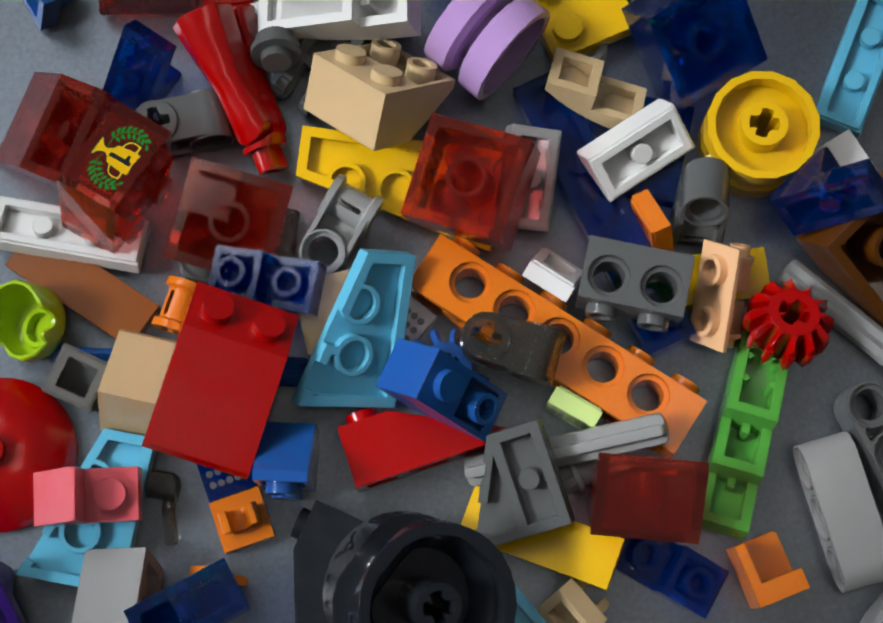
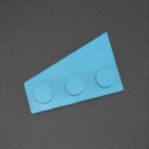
[291,248,416,408]
[15,428,156,587]

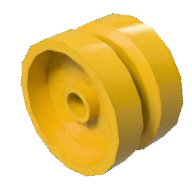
[697,71,820,198]

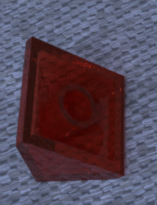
[587,453,709,544]

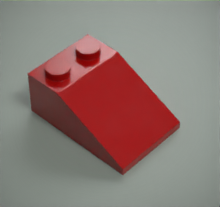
[142,281,299,480]

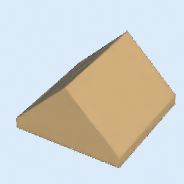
[97,329,176,436]

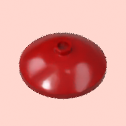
[0,378,79,533]

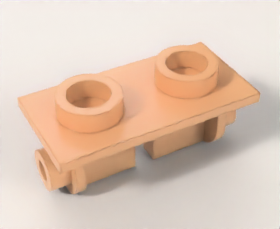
[688,239,755,353]

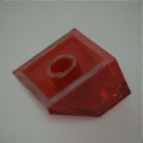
[164,157,293,286]

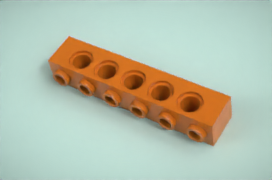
[411,234,707,460]

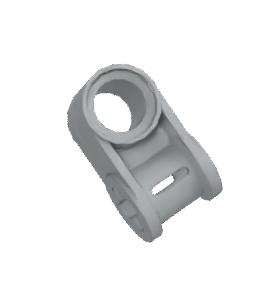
[299,173,385,275]

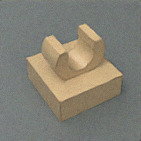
[536,578,609,623]

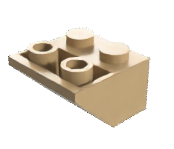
[304,38,456,151]

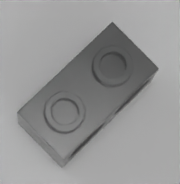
[575,235,695,332]

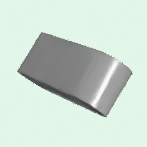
[793,431,883,594]

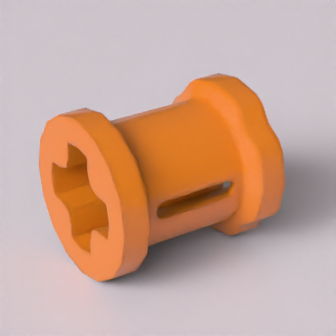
[151,275,196,336]

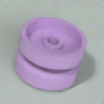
[424,0,550,100]

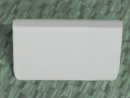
[577,99,695,202]

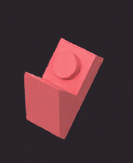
[33,466,143,527]

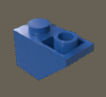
[375,338,508,442]
[252,421,320,501]

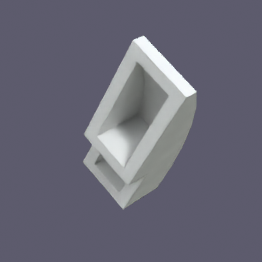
[258,0,421,40]

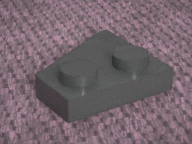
[477,417,575,546]

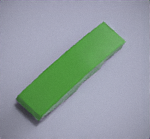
[693,330,789,540]

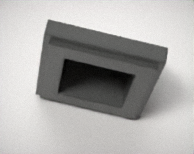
[41,343,108,412]

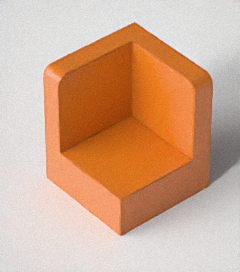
[726,531,810,609]

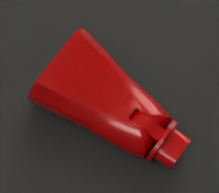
[173,2,289,175]

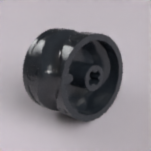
[322,511,517,623]

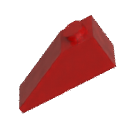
[337,407,505,493]

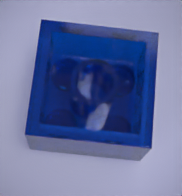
[622,0,768,109]

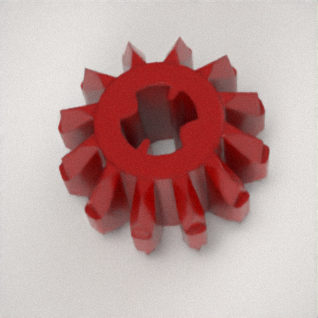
[741,278,834,371]

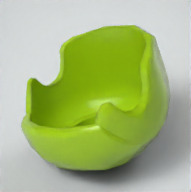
[0,279,66,363]

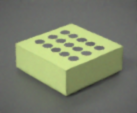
[545,385,603,430]

